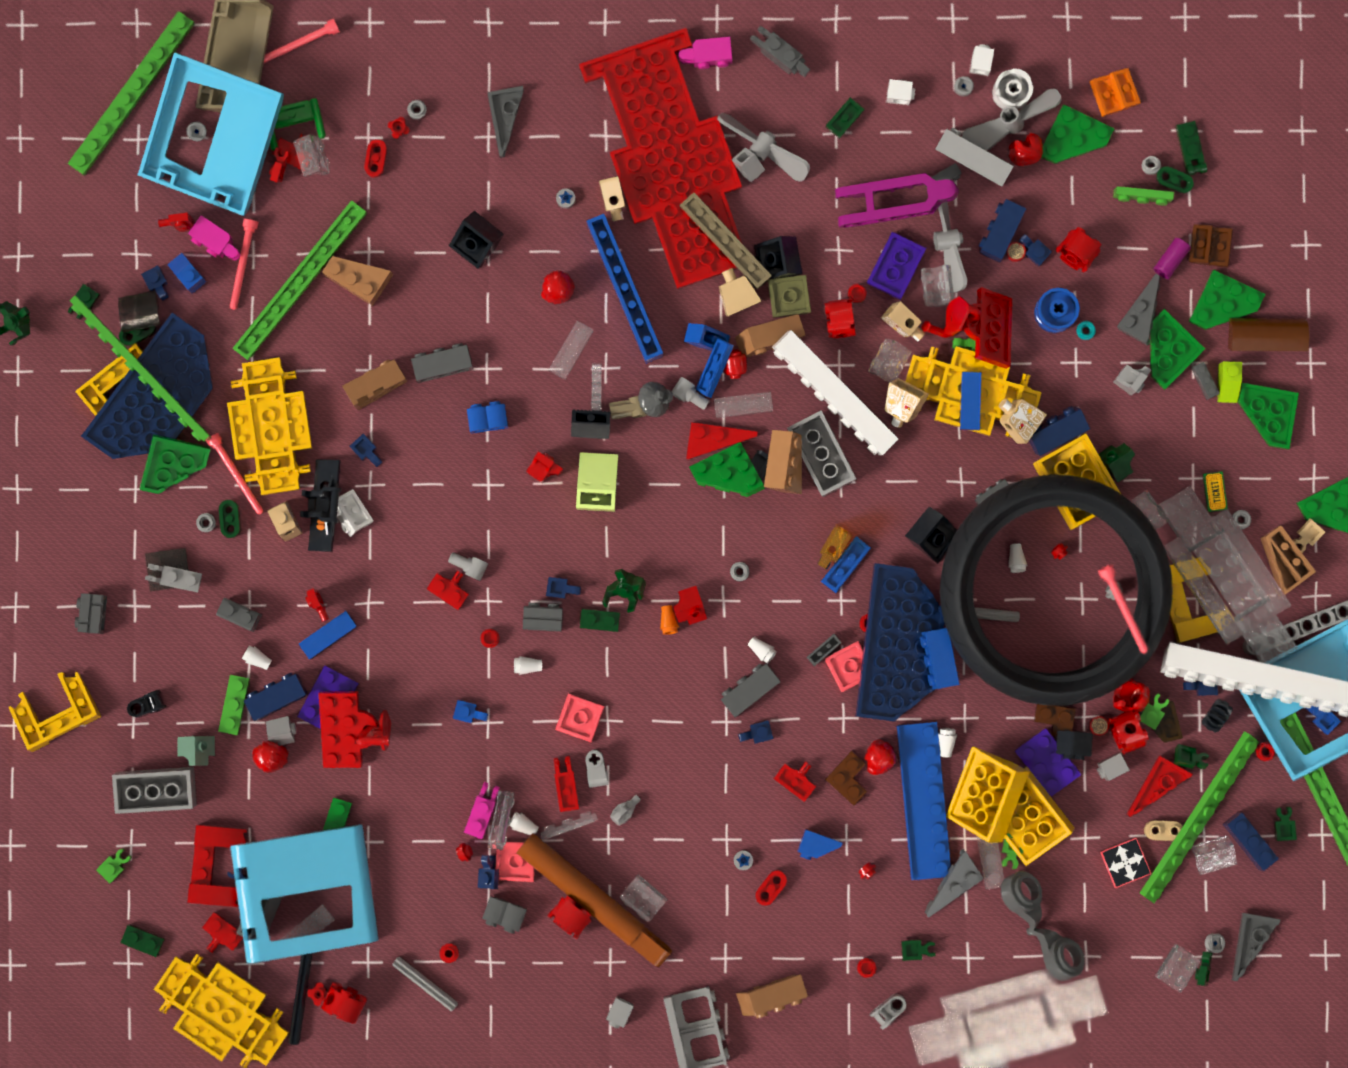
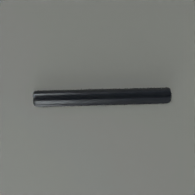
[288,953,313,1045]

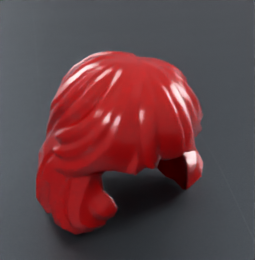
[1008,133,1043,166]
[541,270,575,304]
[1113,678,1150,712]
[865,739,896,775]
[252,741,289,773]

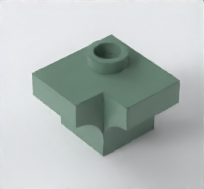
[177,736,215,766]

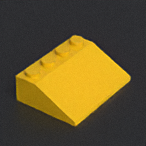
[1033,434,1121,530]
[946,746,1029,843]
[1004,766,1075,866]

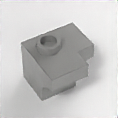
[1113,365,1151,396]

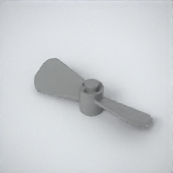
[962,89,1062,151]
[717,113,810,181]
[933,202,967,293]

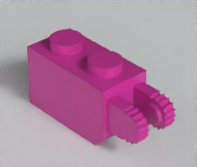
[678,37,732,69]
[188,215,240,261]
[464,781,500,839]

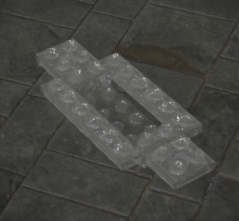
[1157,486,1298,665]
[908,968,1108,1068]

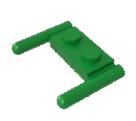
[270,98,326,151]

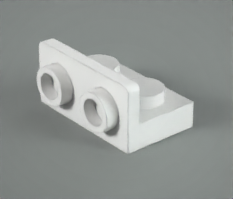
[337,489,373,537]

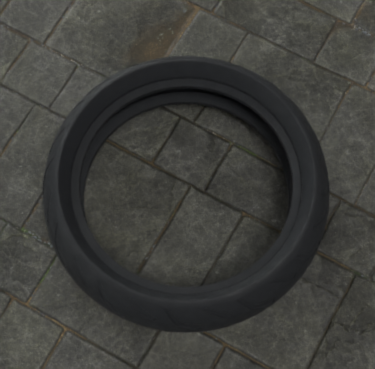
[940,474,1173,706]

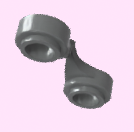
[1001,871,1085,981]

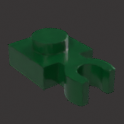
[68,284,100,320]
[1174,744,1209,769]
[1274,807,1297,841]
[901,940,936,961]
[1195,952,1213,986]

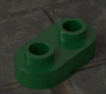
[1156,167,1194,193]
[119,317,156,347]
[219,500,241,538]

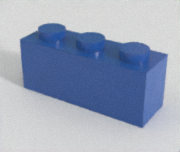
[920,628,960,689]

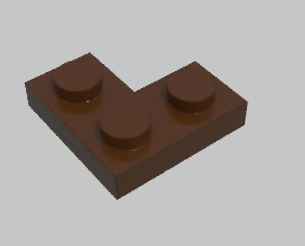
[1034,704,1076,740]
[825,751,867,806]

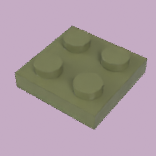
[768,275,811,318]

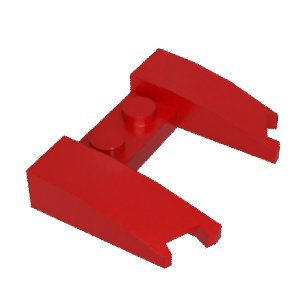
[187,825,248,907]

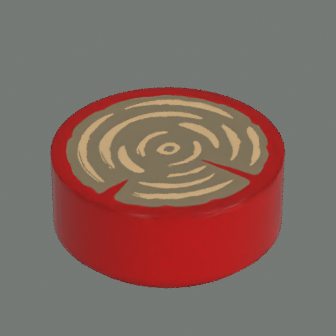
[1006,242,1026,262]
[1089,716,1109,736]

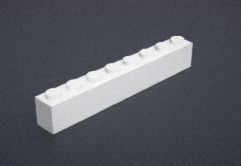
[772,330,898,455]

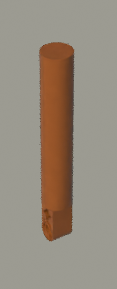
[516,833,672,967]

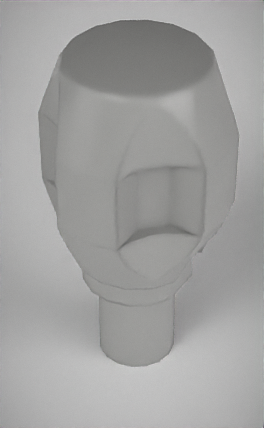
[610,795,641,826]

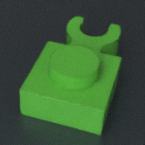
[952,338,976,352]
[1140,694,1169,730]
[1002,833,1023,869]
[96,848,132,883]

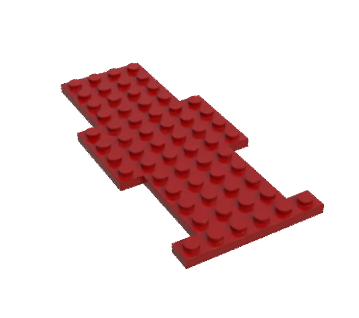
[579,28,742,289]

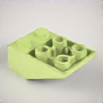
[576,452,618,512]

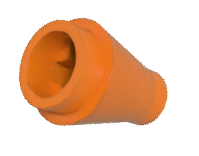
[660,605,679,635]

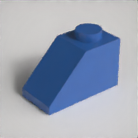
[167,253,207,294]
[684,323,730,351]
[797,829,842,860]

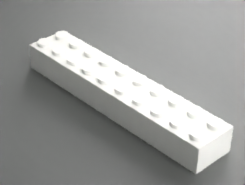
[1160,643,1348,717]

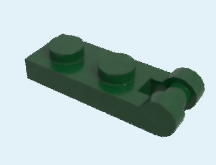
[1175,121,1207,176]

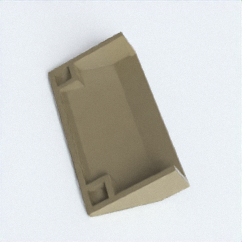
[195,0,274,112]

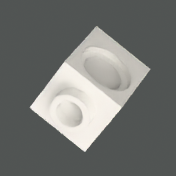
[969,45,994,76]
[886,79,915,105]

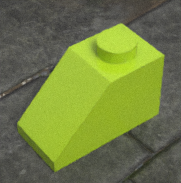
[1218,361,1242,403]

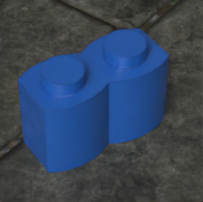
[467,401,508,434]

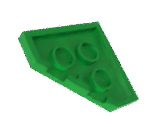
[1041,104,1114,164]
[1188,270,1265,330]
[1150,309,1205,390]
[1238,383,1299,450]
[139,434,211,494]
[689,442,765,497]
[1296,477,1348,533]

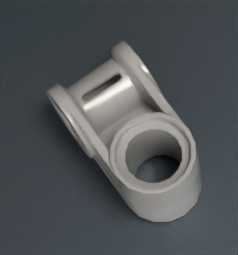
[586,750,609,788]
[869,994,906,1030]

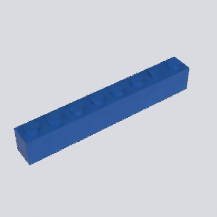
[587,214,663,364]

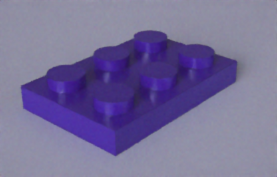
[867,232,926,300]
[297,665,359,729]
[1015,728,1081,797]

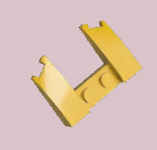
[75,344,143,416]
[1170,557,1228,643]
[9,672,101,752]

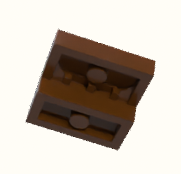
[1189,224,1233,268]

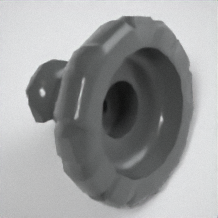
[638,382,673,417]

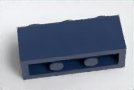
[979,199,1026,263]
[1029,406,1090,456]
[243,673,308,721]
[1223,812,1279,871]

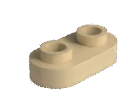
[1144,820,1183,841]

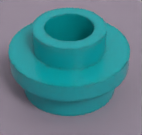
[1076,321,1096,340]

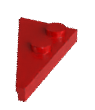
[686,422,758,460]
[1126,756,1192,817]

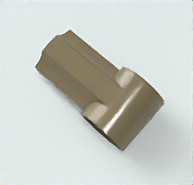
[609,396,647,420]

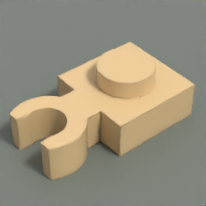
[1293,519,1325,553]

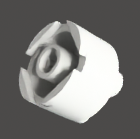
[993,69,1033,110]

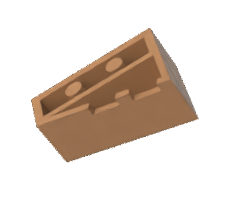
[322,256,393,306]
[735,314,806,357]
[342,359,408,410]
[764,430,802,494]
[1260,525,1316,596]
[736,974,808,1018]

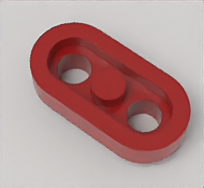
[364,139,387,178]
[755,870,787,906]

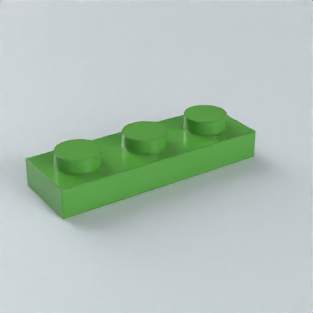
[1113,186,1174,205]
[218,675,250,735]

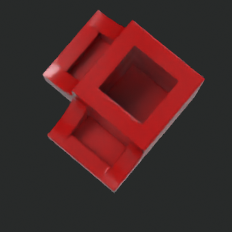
[526,451,563,484]
[673,586,707,625]

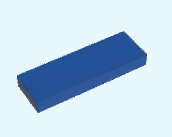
[696,338,734,398]
[960,372,982,431]
[821,536,871,593]
[299,611,357,660]

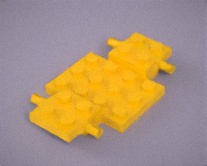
[905,346,1042,438]
[227,357,312,496]
[154,954,289,1068]

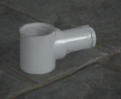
[671,377,709,410]
[448,552,488,581]

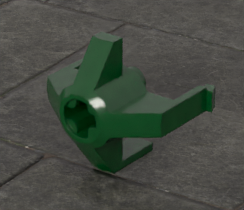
[0,301,31,345]
[602,569,646,613]

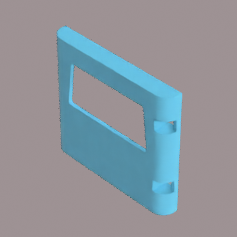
[138,52,284,216]
[1239,619,1348,781]
[230,824,379,963]

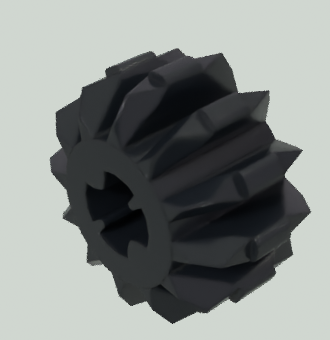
[1202,699,1233,733]

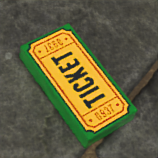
[1202,472,1228,512]

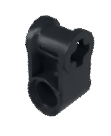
[127,689,167,718]

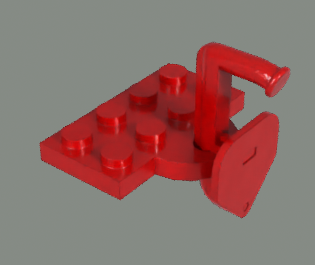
[921,287,1012,369]
[318,691,391,768]

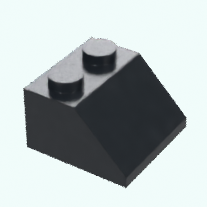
[449,211,504,269]
[753,236,802,282]
[905,507,957,564]

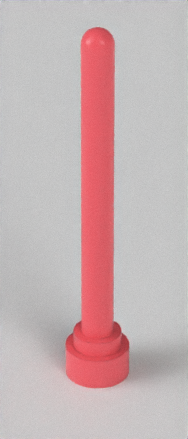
[263,18,340,64]
[230,219,259,310]
[207,433,263,514]
[1098,564,1148,653]

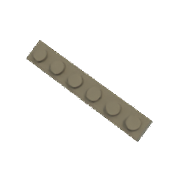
[680,193,772,290]

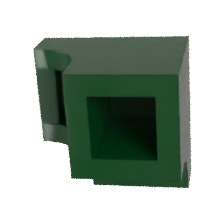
[1098,443,1135,483]

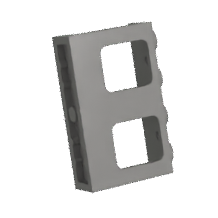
[664,986,730,1068]

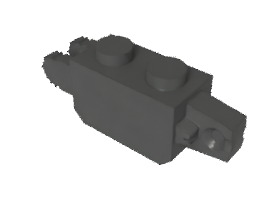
[750,26,810,77]

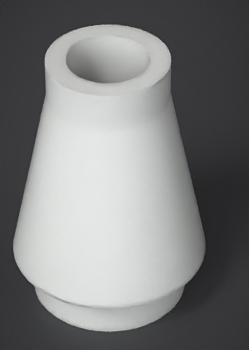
[1008,544,1028,573]
[748,636,777,664]
[242,645,272,670]
[514,656,542,675]
[938,728,957,757]
[509,812,539,835]

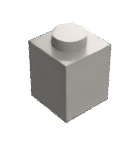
[732,148,765,182]
[266,716,297,746]
[1097,753,1129,781]
[606,996,634,1029]

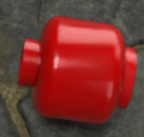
[723,350,747,379]

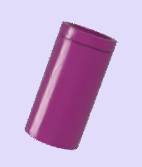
[1153,237,1191,279]

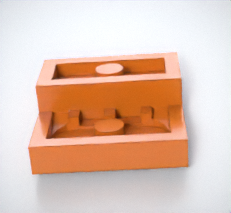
[1090,68,1141,117]

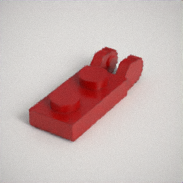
[554,756,579,812]

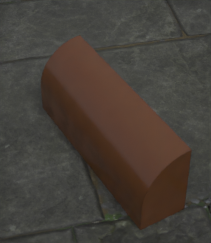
[1228,318,1309,351]

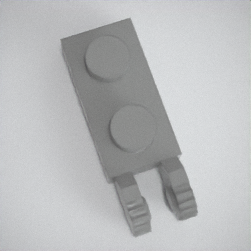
[145,564,202,593]

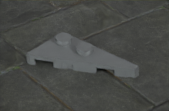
[487,86,524,158]
[1117,274,1160,346]
[924,849,984,918]
[1232,913,1281,981]

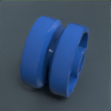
[1034,288,1080,333]

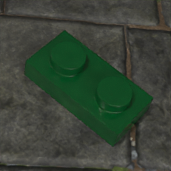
[825,97,864,139]
[580,609,620,632]
[120,924,165,957]

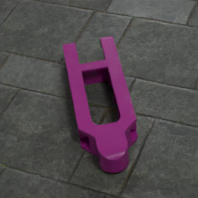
[835,173,959,228]

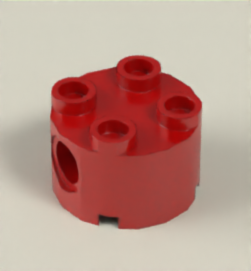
[1056,227,1102,272]
[824,298,856,339]
[1109,710,1149,754]
[547,896,592,939]
[321,982,368,1024]

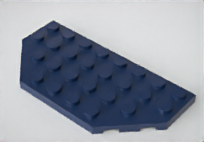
[81,313,213,459]
[855,563,944,721]

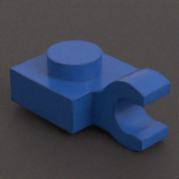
[453,700,488,723]
[1306,706,1341,735]

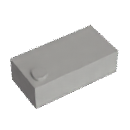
[935,127,1014,186]
[787,411,857,497]
[112,767,197,814]

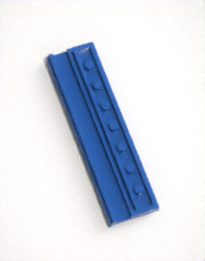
[896,722,951,880]

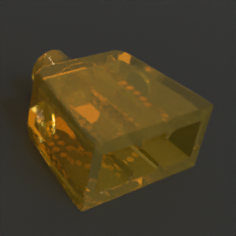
[817,524,852,569]

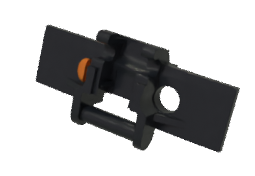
[300,460,341,552]

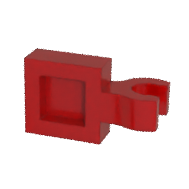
[269,147,290,182]

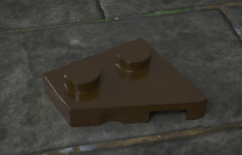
[1138,701,1183,743]

